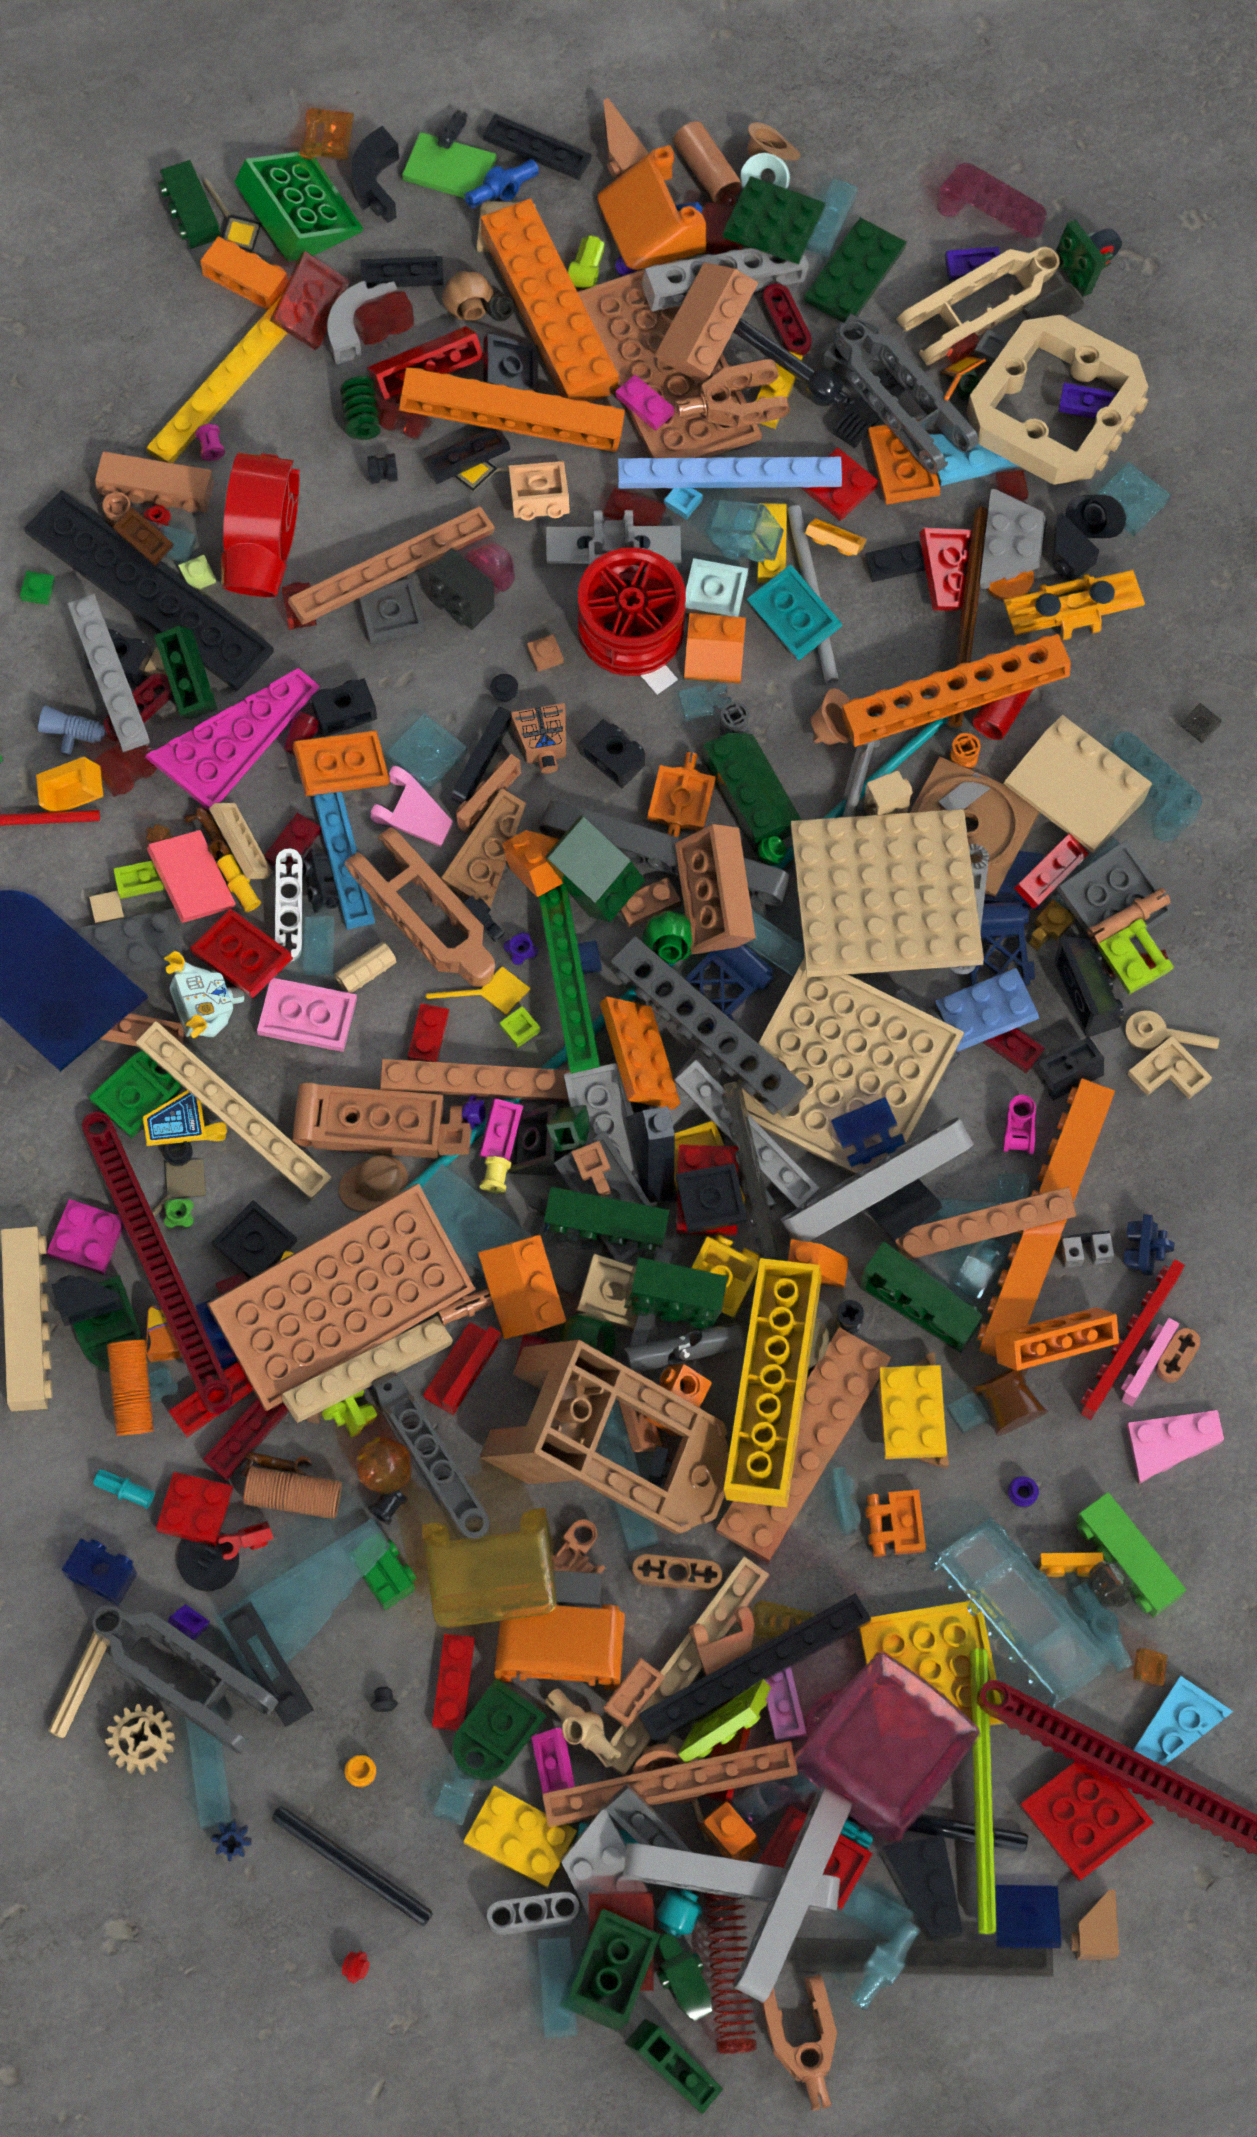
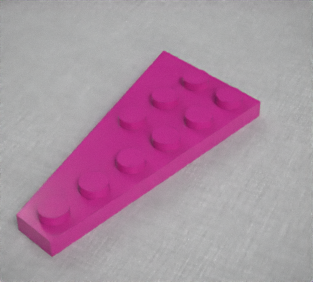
[145,668,320,811]

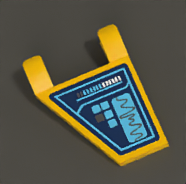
[143,1090,227,1146]

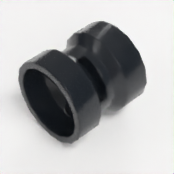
[367,453,398,484]

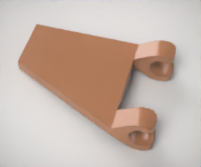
[688,1606,754,1676]

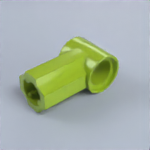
[568,235,605,290]

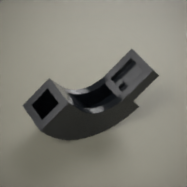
[351,126,399,223]

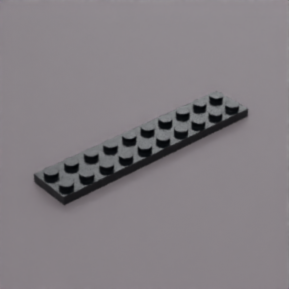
[24,490,274,691]

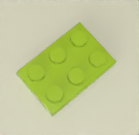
[678,1678,771,1763]

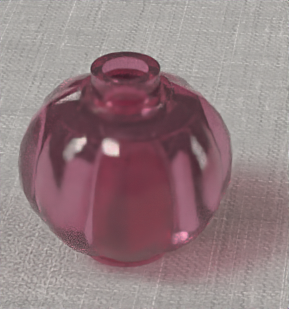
[465,543,515,595]

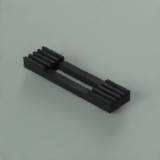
[832,366,921,448]
[222,1602,314,1727]

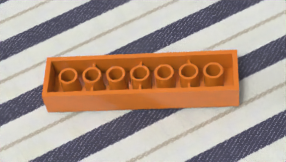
[481,198,619,403]

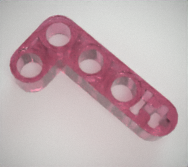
[937,163,1047,238]

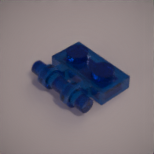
[831,1097,906,1167]

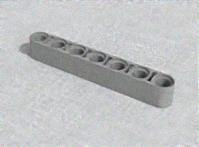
[781,1117,974,1242]
[733,1785,852,2003]
[623,1843,840,1912]

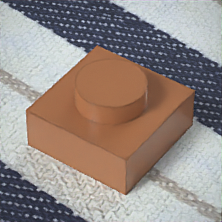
[527,635,564,672]

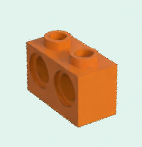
[644,1364,712,1436]

